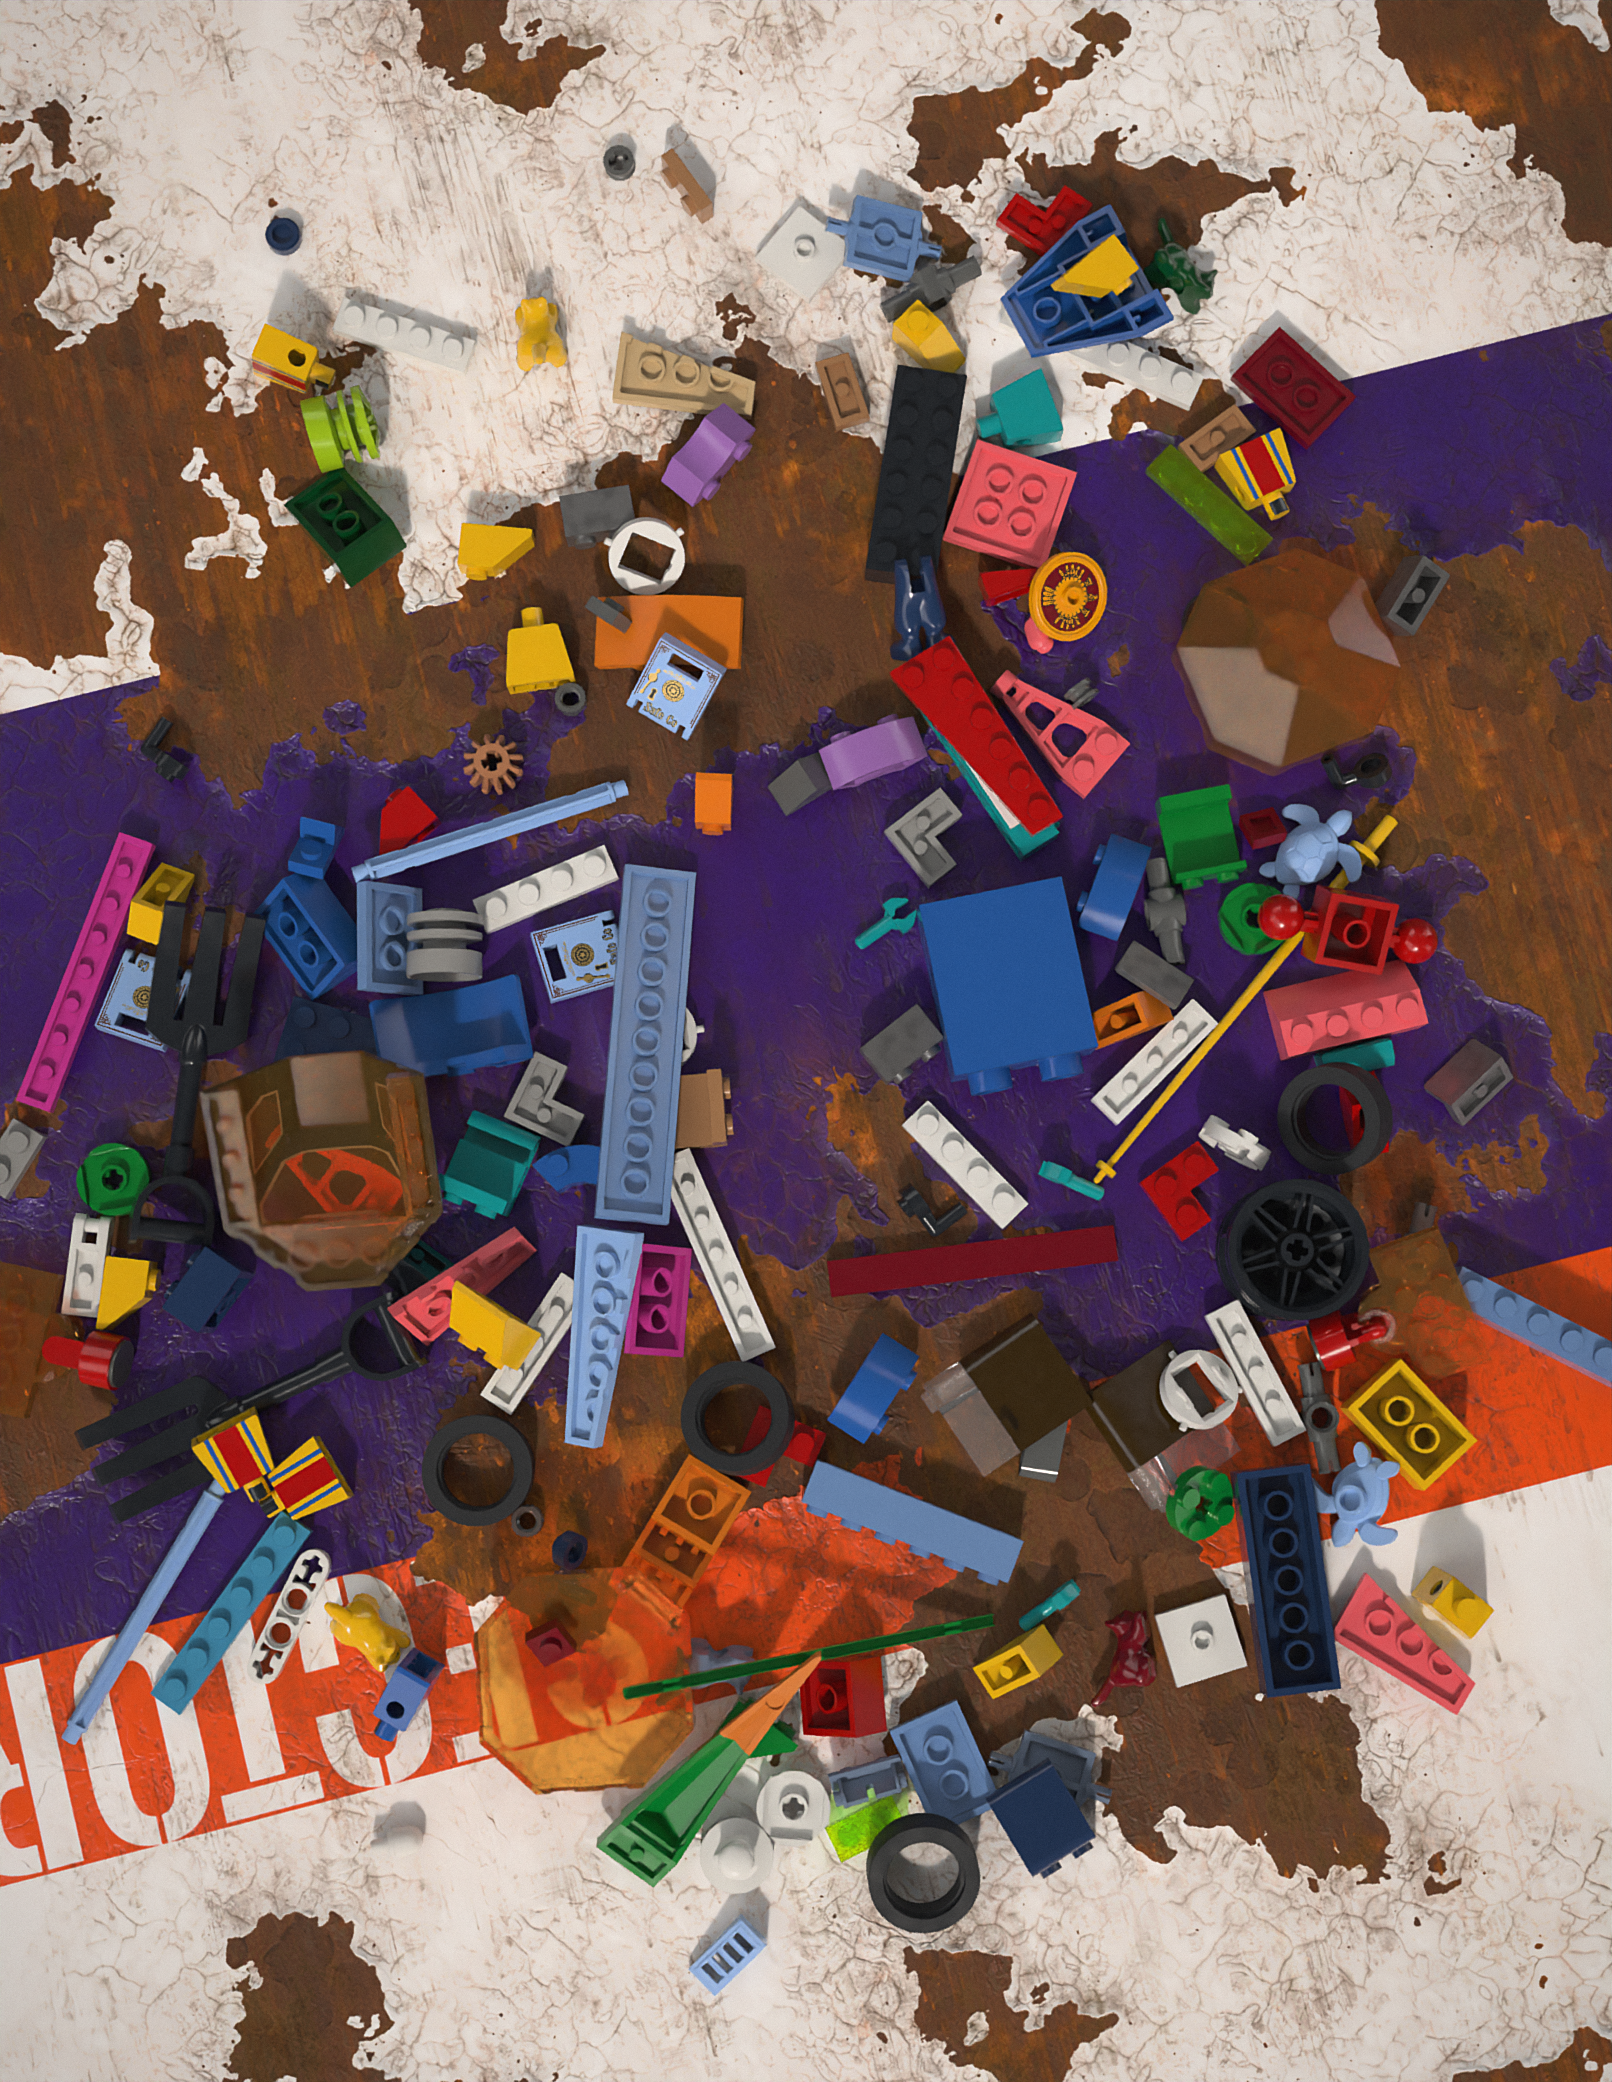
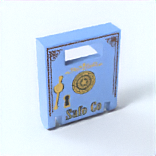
[626,632,727,741]
[530,910,618,1004]
[94,948,191,1052]

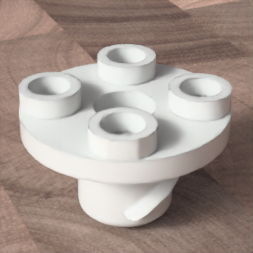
[699,1815,774,1894]

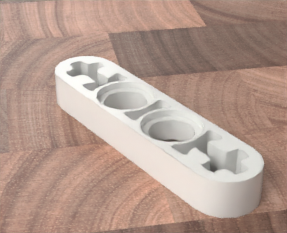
[247,1548,332,1685]

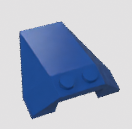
[1000,204,1174,358]

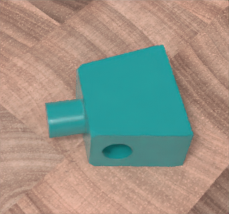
[975,368,1064,450]

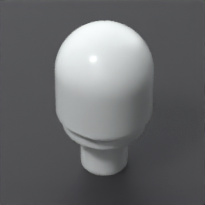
[370,1825,423,1858]

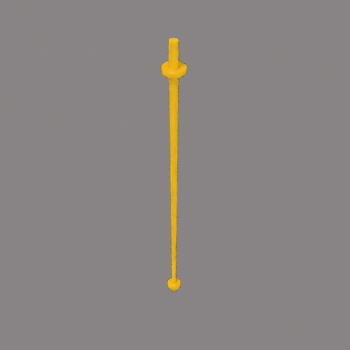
[1093,815,1398,1184]

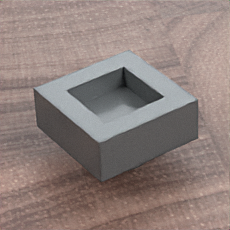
[585,595,632,634]

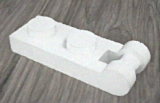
[61,1213,115,1318]

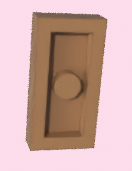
[660,148,713,224]
[815,352,870,431]
[1177,404,1256,476]

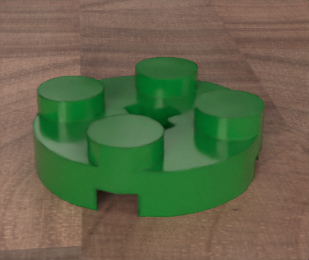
[1217,883,1284,955]
[76,1143,152,1216]
[1166,1465,1235,1541]

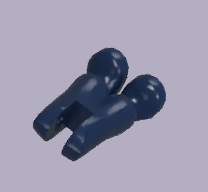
[890,555,956,661]

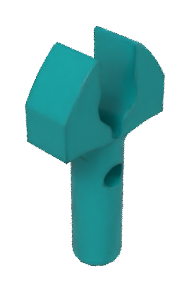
[855,898,917,949]
[1038,1161,1104,1200]
[1019,1579,1081,1631]

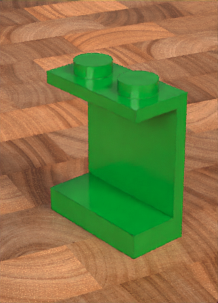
[1155,784,1247,890]

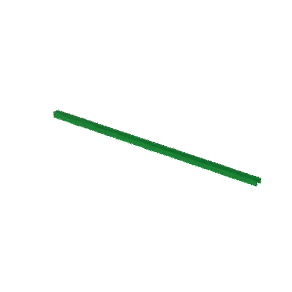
[622,1613,996,1700]

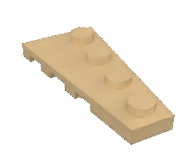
[612,331,756,420]

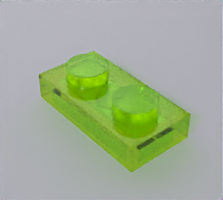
[825,1795,902,1863]

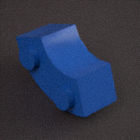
[1075,833,1151,941]
[532,1145,600,1194]
[827,1333,919,1444]

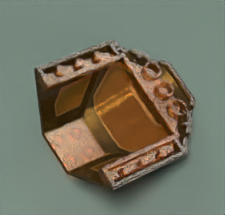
[200,1050,444,1291]

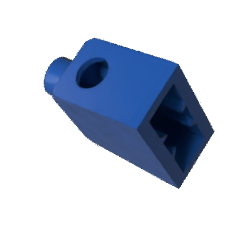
[373,1647,445,1742]

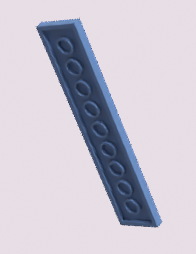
[594,864,696,1225]

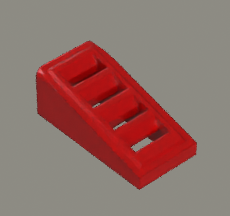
[978,568,1039,607]

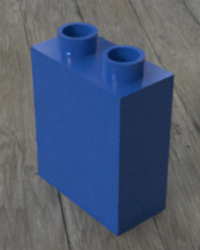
[916,876,1098,1096]

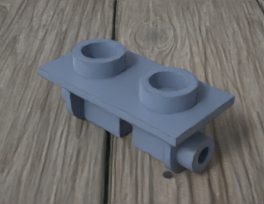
[828,1754,908,1809]

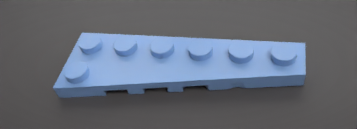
[565,1224,644,1448]

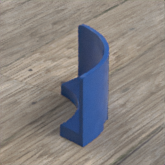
[369,975,534,1086]

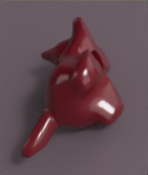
[1091,1610,1157,1707]

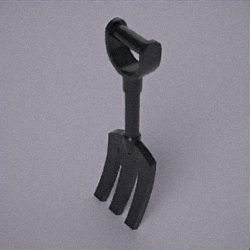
[127,900,266,1251]
[74,1290,430,1525]

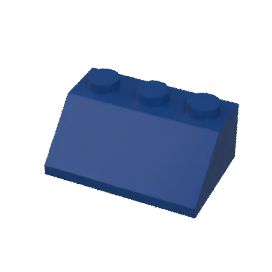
[254,873,357,1001]

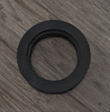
[1277,1062,1393,1175]
[681,1361,795,1476]
[422,1414,535,1526]
[866,1813,980,1933]

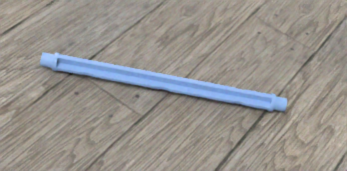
[351,780,628,883]
[61,1479,226,1745]

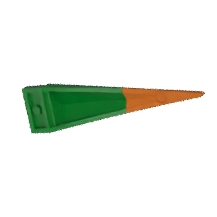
[596,1650,821,1888]

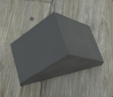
[768,752,832,817]

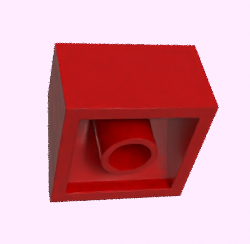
[798,1655,887,1738]

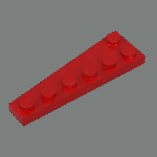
[889,636,1063,837]

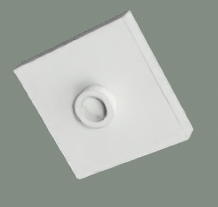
[755,205,846,303]
[1154,1593,1247,1688]

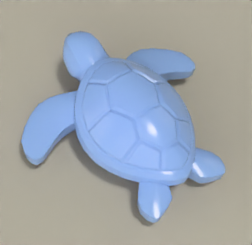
[1259,804,1362,900]
[1312,1441,1400,1548]

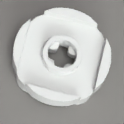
[1198,1115,1271,1171]
[756,1769,830,1847]

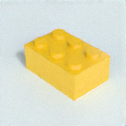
[1339,1358,1477,1491]

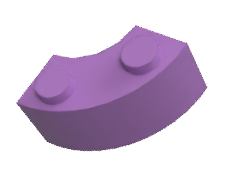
[661,403,756,507]
[819,714,928,790]

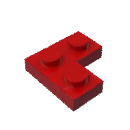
[996,185,1093,257]
[1138,1141,1219,1242]
[739,1405,827,1487]

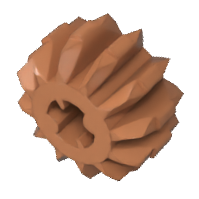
[463,734,524,795]

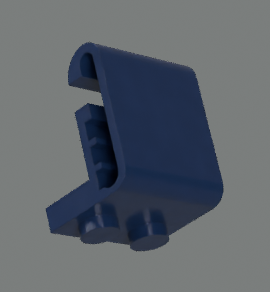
[985,1758,1096,1879]

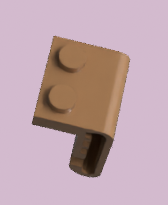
[675,1069,734,1150]

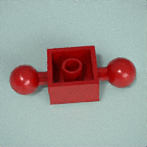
[1257,885,1438,975]

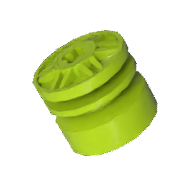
[300,385,381,473]

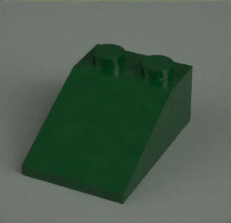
[284,467,408,588]

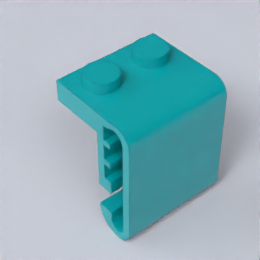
[439,1110,541,1219]

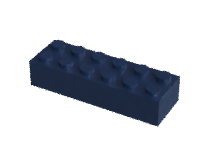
[1230,1462,1342,1698]

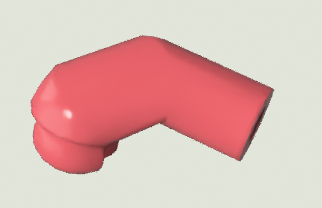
[1024,615,1054,654]

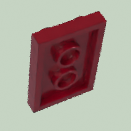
[1230,327,1356,450]

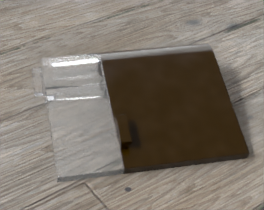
[920,1312,1093,1477]
[1085,1339,1241,1513]

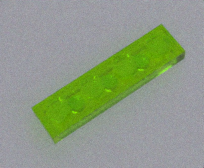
[1145,444,1273,567]

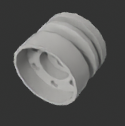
[406,908,483,982]

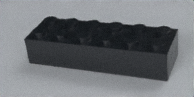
[865,364,967,585]

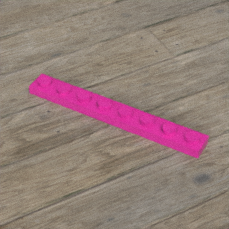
[16,832,156,1113]

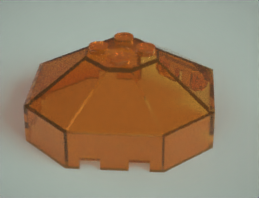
[1170,548,1401,776]
[473,1566,696,1795]

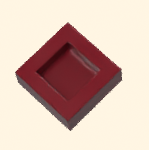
[1239,807,1287,850]
[525,1618,577,1667]

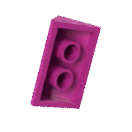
[624,1244,692,1357]

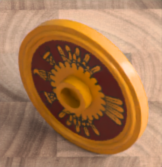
[1029,551,1107,641]

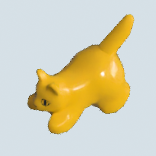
[515,297,567,371]
[324,1593,411,1672]

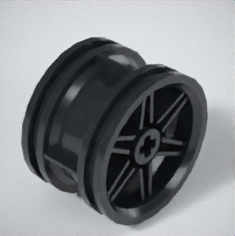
[1215,1179,1370,1321]

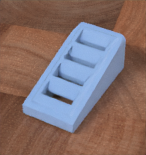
[689,1914,767,1996]

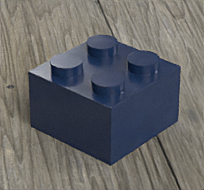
[162,1246,256,1333]

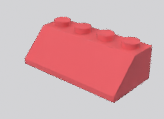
[1263,959,1428,1061]

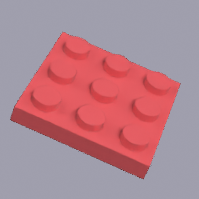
[943,439,1077,569]

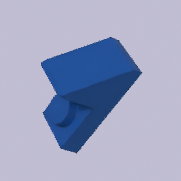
[288,816,345,879]

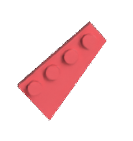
[387,1226,537,1346]
[1333,1572,1476,1715]

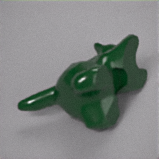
[1143,217,1218,315]

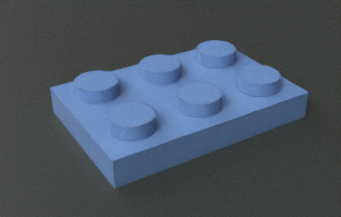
[357,881,423,996]
[889,1699,997,1824]

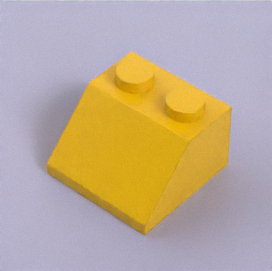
[449,1281,541,1371]

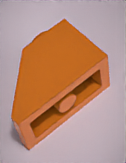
[695,772,734,835]
[1091,991,1174,1050]

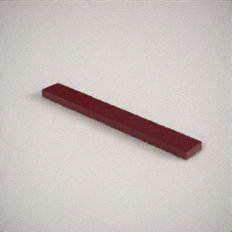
[827,1225,1118,1297]

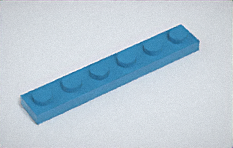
[150,1510,313,1715]

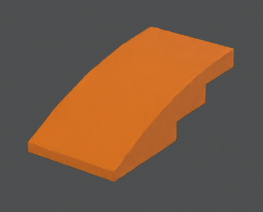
[594,595,744,672]
[611,1454,751,1623]

